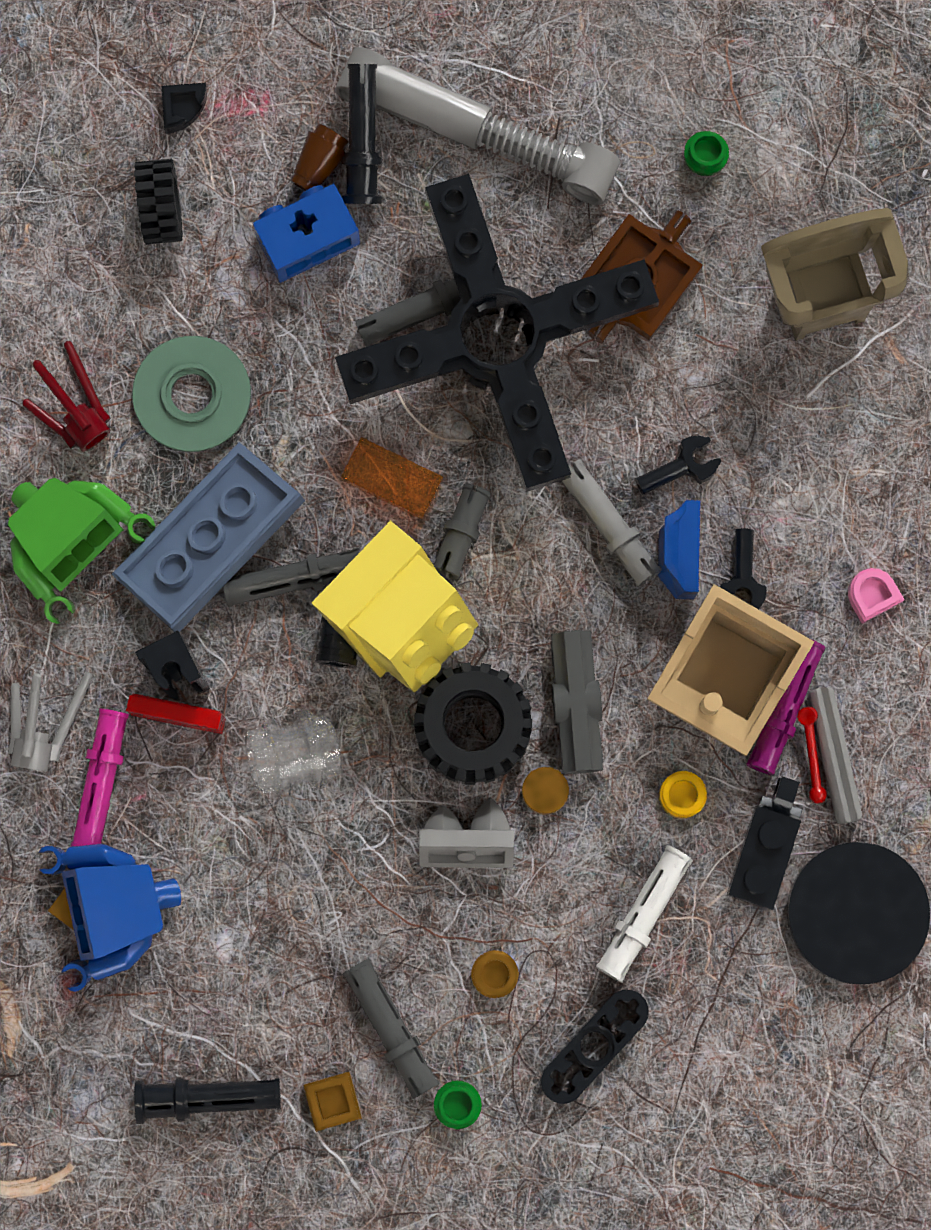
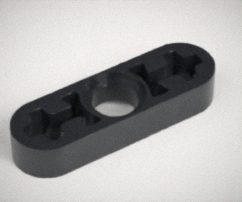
[540,990,649,1104]

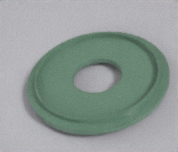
[132,336,251,452]

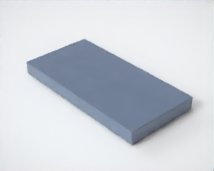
[112,442,305,632]

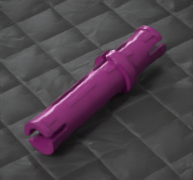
[746,638,826,776]

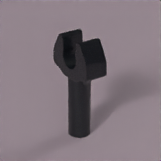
[635,436,721,495]
[720,528,767,610]

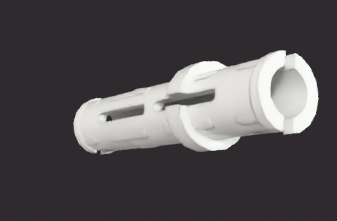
[596,845,693,983]

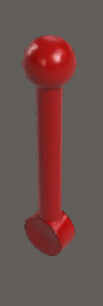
[797,706,827,804]

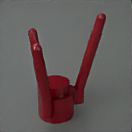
[22,341,111,452]

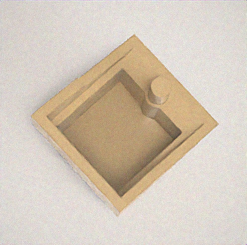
[647,584,814,756]

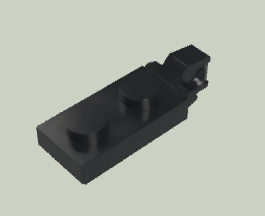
[726,776,803,911]

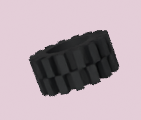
[134,158,183,245]

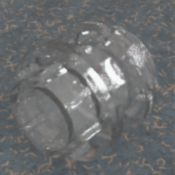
[245,708,342,799]

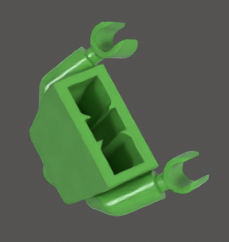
[8,478,155,624]

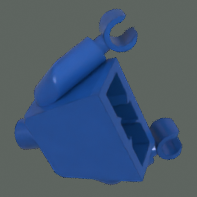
[39,844,181,992]

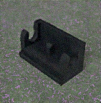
[135,631,210,700]

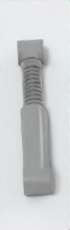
[335,47,621,205]

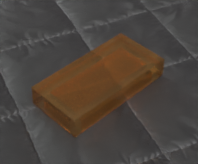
[341,437,443,520]

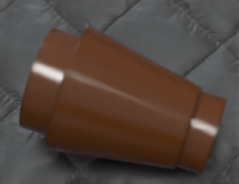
[290,123,349,191]

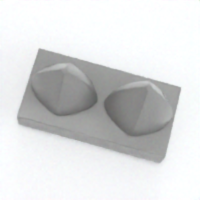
[419,798,514,868]

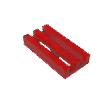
[126,693,226,735]

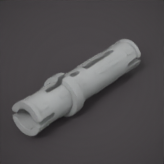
[562,459,662,587]

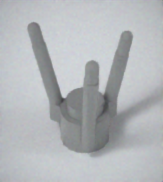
[8,672,92,772]

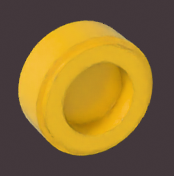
[659,771,707,819]

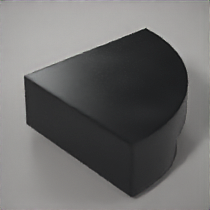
[161,82,207,134]

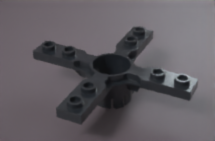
[335,174,659,492]

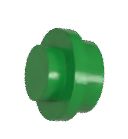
[684,131,729,176]
[434,1080,482,1129]

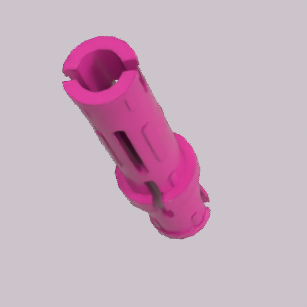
[70,708,129,847]

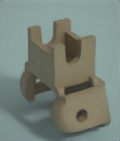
[761,208,909,341]

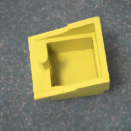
[312,520,478,693]

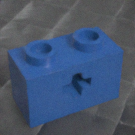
[253,183,360,283]

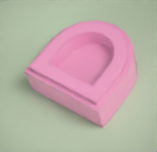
[848,568,904,624]

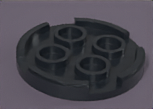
[787,842,930,984]

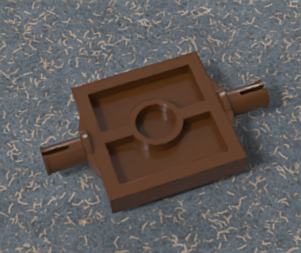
[581,210,703,344]

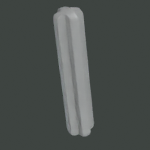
[808,687,862,824]

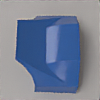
[658,500,700,600]

